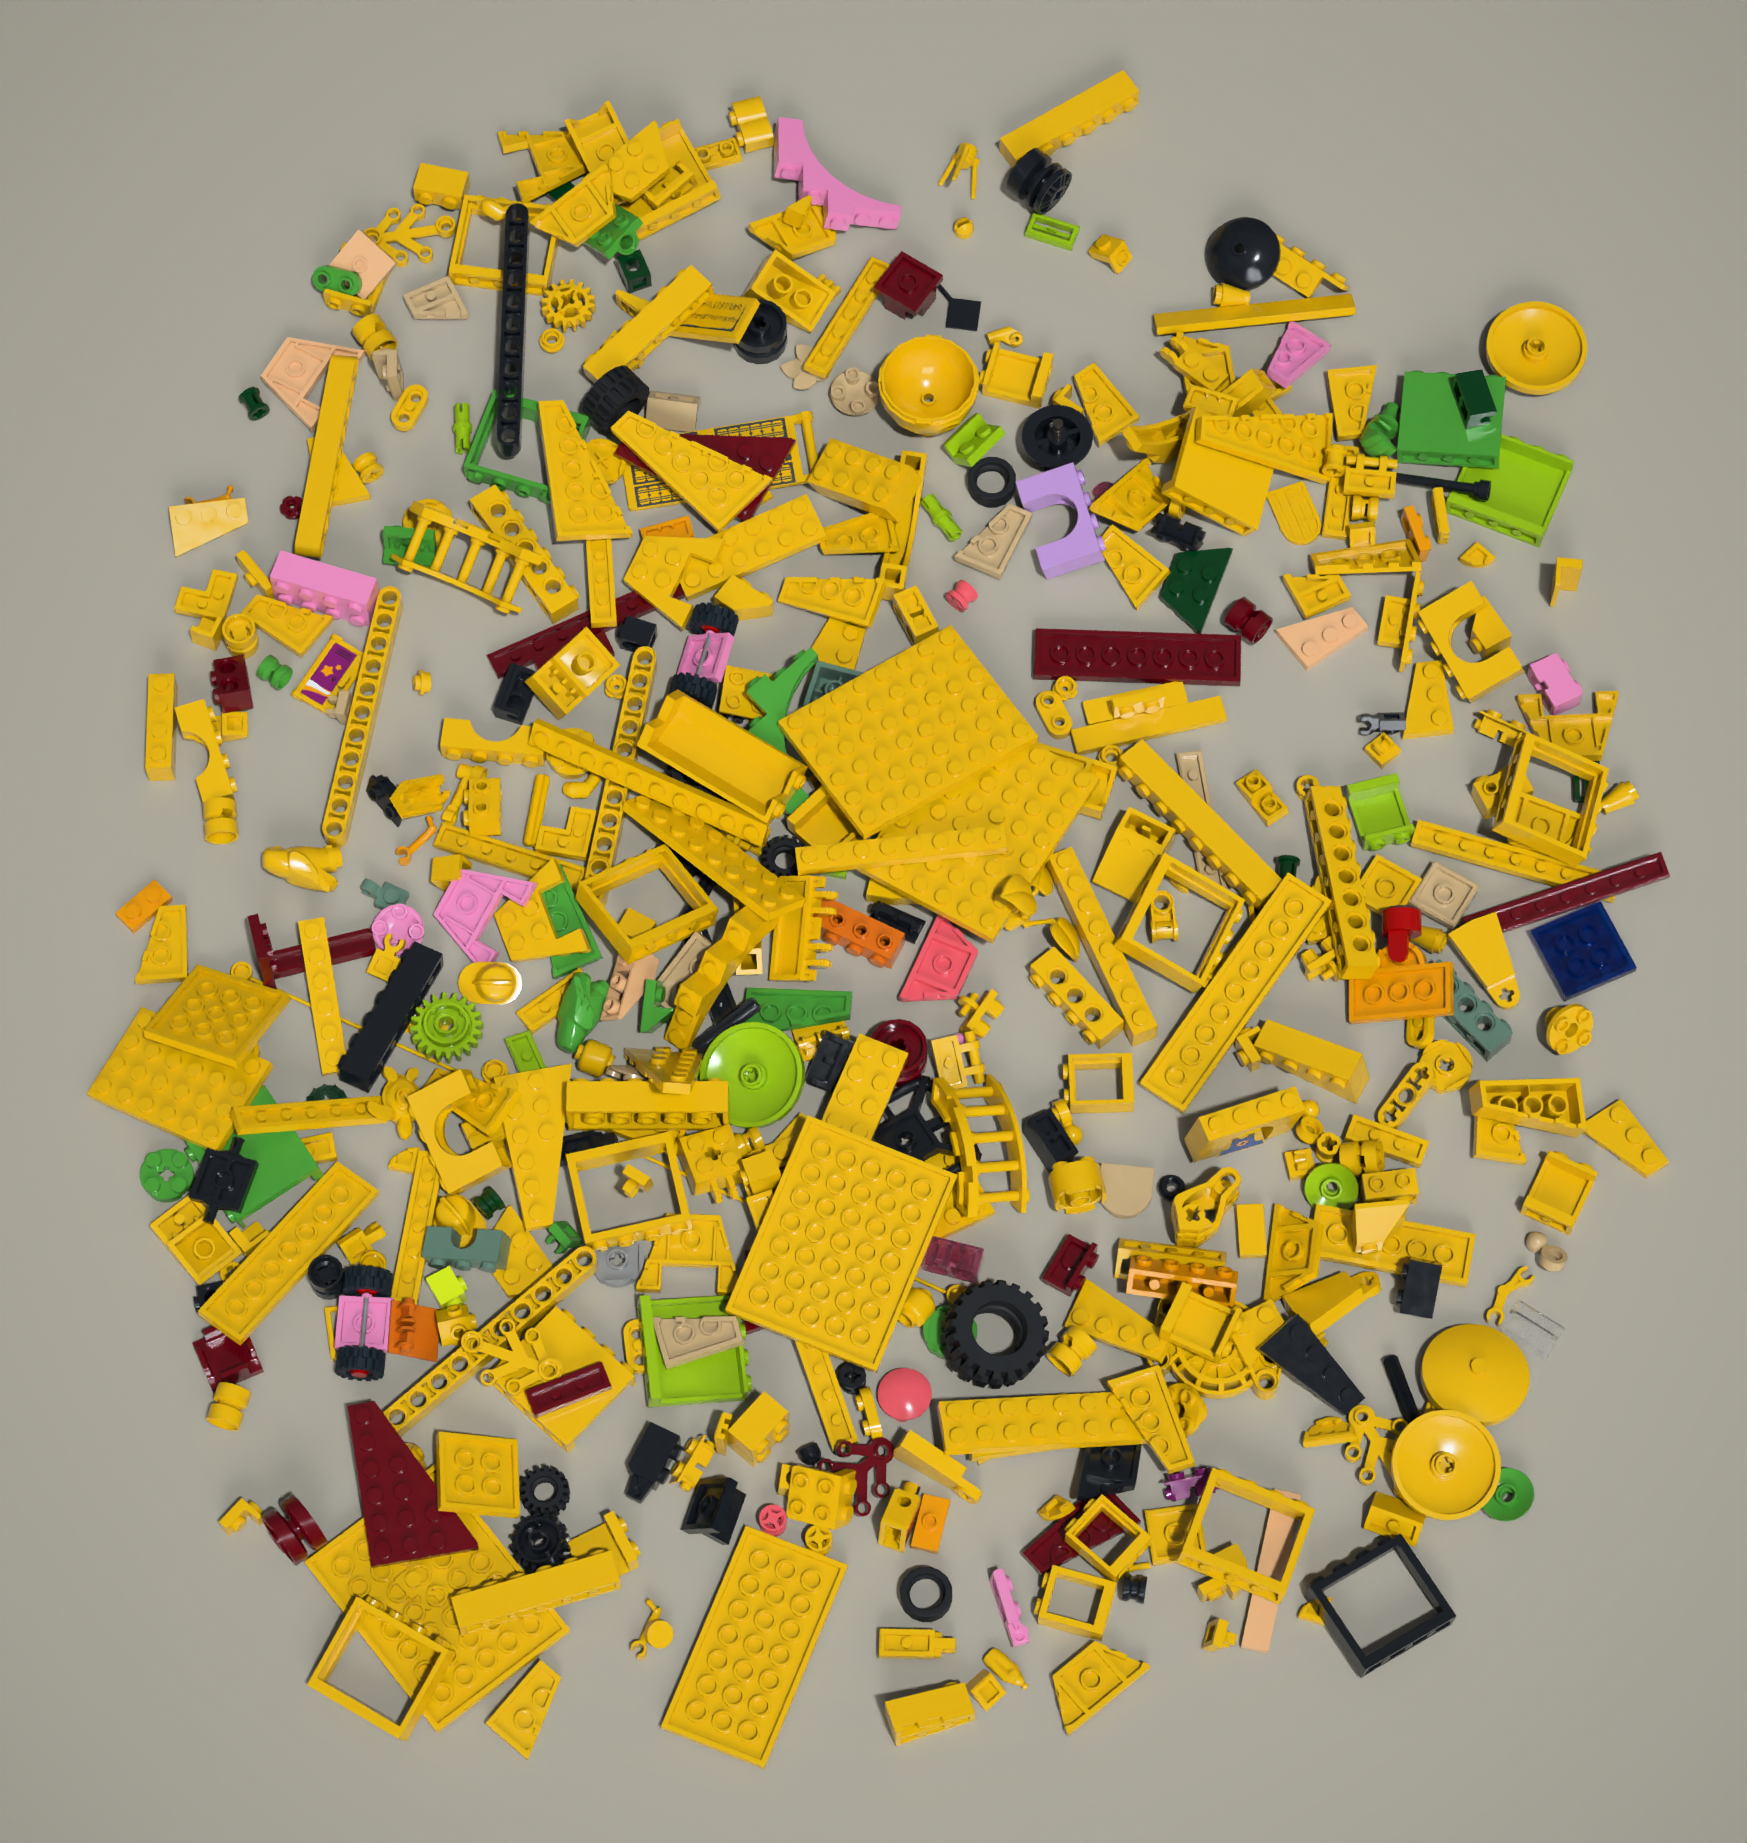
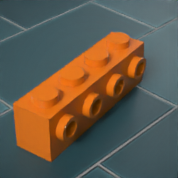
[813,900,905,969]

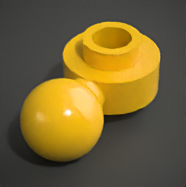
[1051,1098,1083,1146]
[1296,1099,1324,1144]

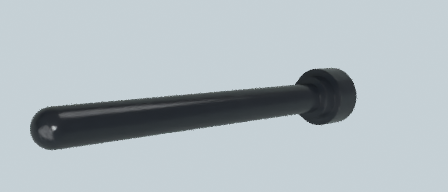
[1374,469,1491,501]

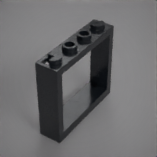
[1306,1534,1456,1678]

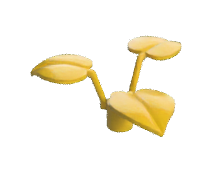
[1000,866,1080,962]

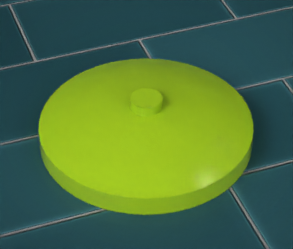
[700,1022,805,1129]

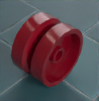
[871,1019,928,1087]
[260,1494,328,1566]

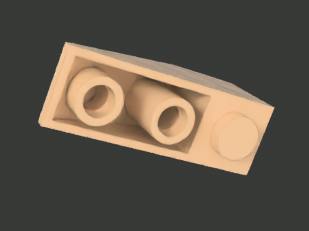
[600,954,660,1021]

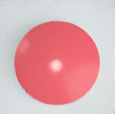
[877,1368,932,1422]

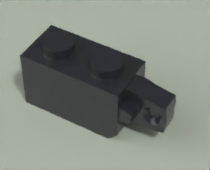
[626,1422,683,1504]

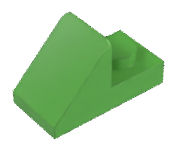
[640,979,675,1033]

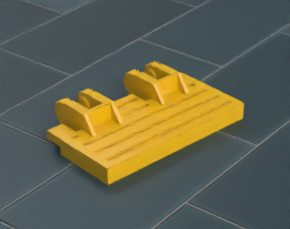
[769,875,838,982]

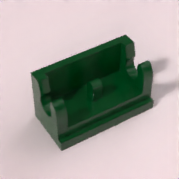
[1451,370,1497,429]

